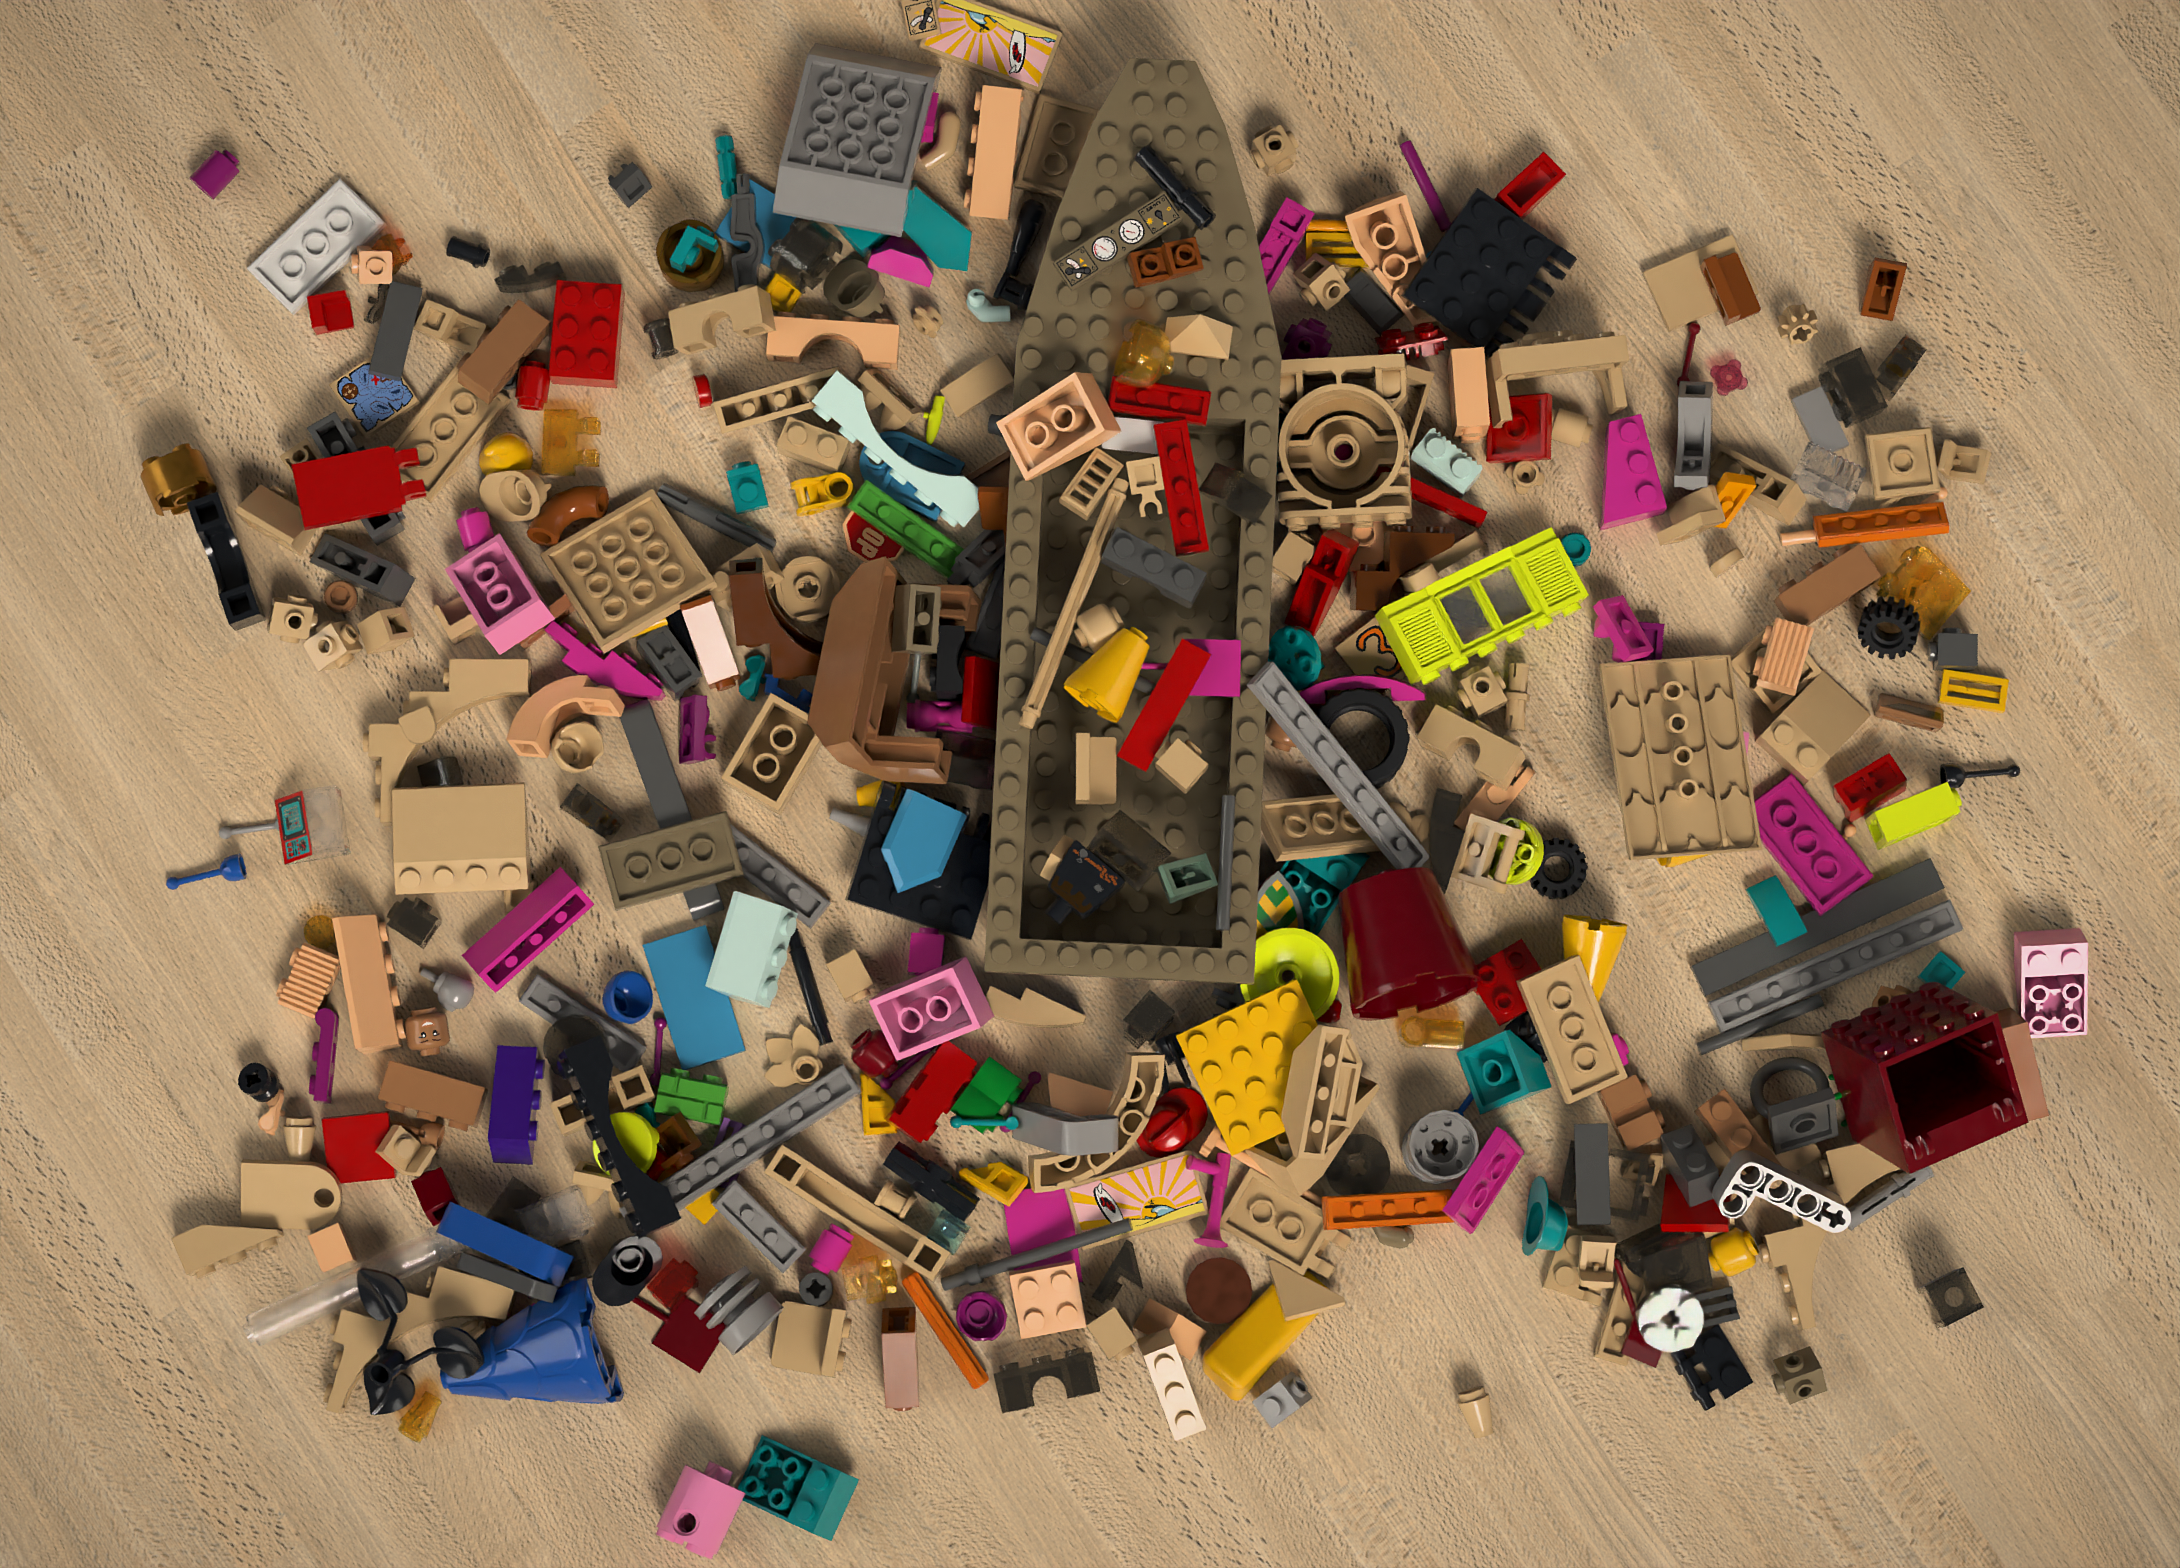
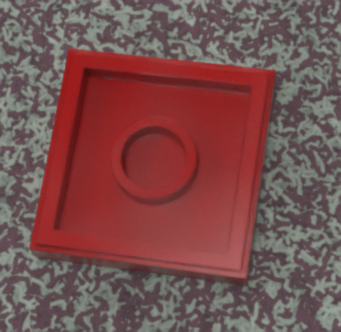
[1486,393,1552,464]
[961,656,1000,731]
[321,1111,396,1184]
[1661,1174,1732,1232]

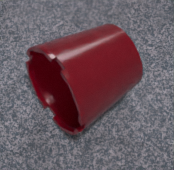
[1338,867,1482,1021]

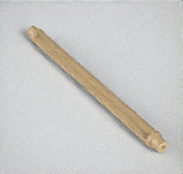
[1019,478,1129,729]

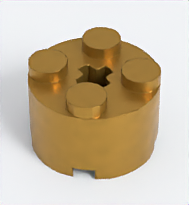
[656,219,724,292]
[140,443,217,516]

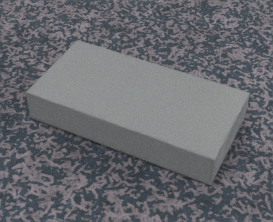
[1791,386,1849,459]

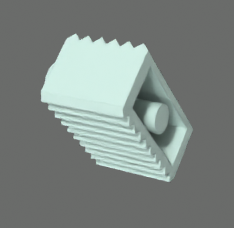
[1411,428,1482,498]

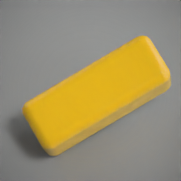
[1202,1270,1328,1401]

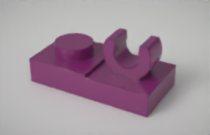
[679,695,716,765]

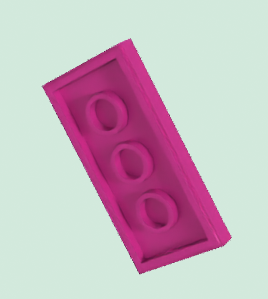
[1754,773,1873,917]

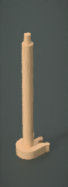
[1198,1124,1322,1208]

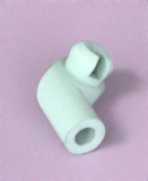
[966,289,1010,322]

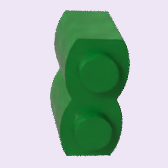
[950,1056,1023,1135]

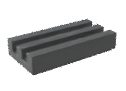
[1666,1286,1740,1335]

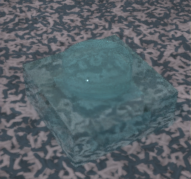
[926,1209,971,1256]

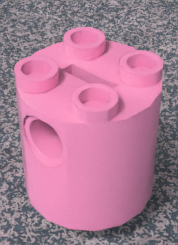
[656,1461,746,1559]

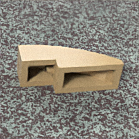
[985,985,1086,1028]

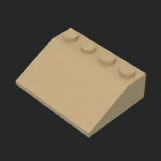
[392,782,532,895]

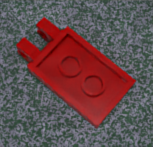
[291,445,427,530]

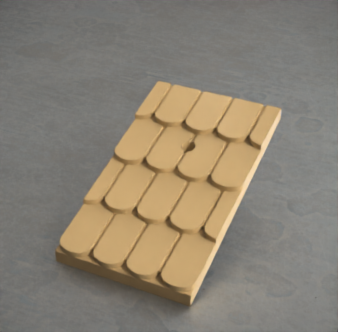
[1599,654,1762,860]

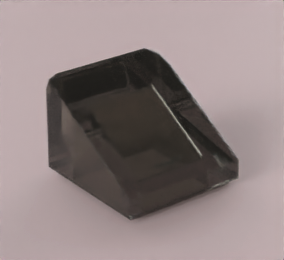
[417,756,464,787]

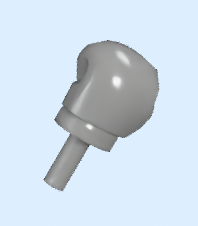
[420,968,474,1012]

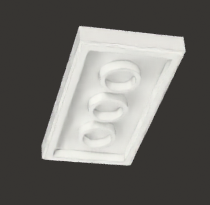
[247,179,387,315]

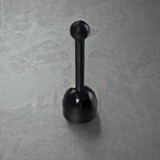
[1940,763,2021,789]

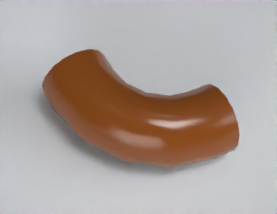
[527,485,609,547]

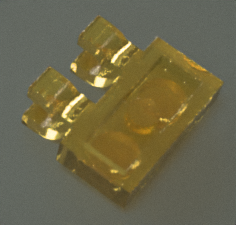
[541,409,601,476]

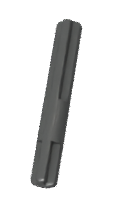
[657,483,776,552]

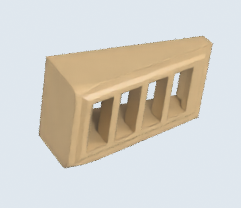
[1059,447,1124,521]

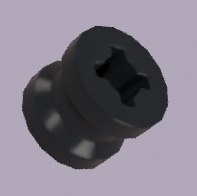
[238,1062,280,1102]

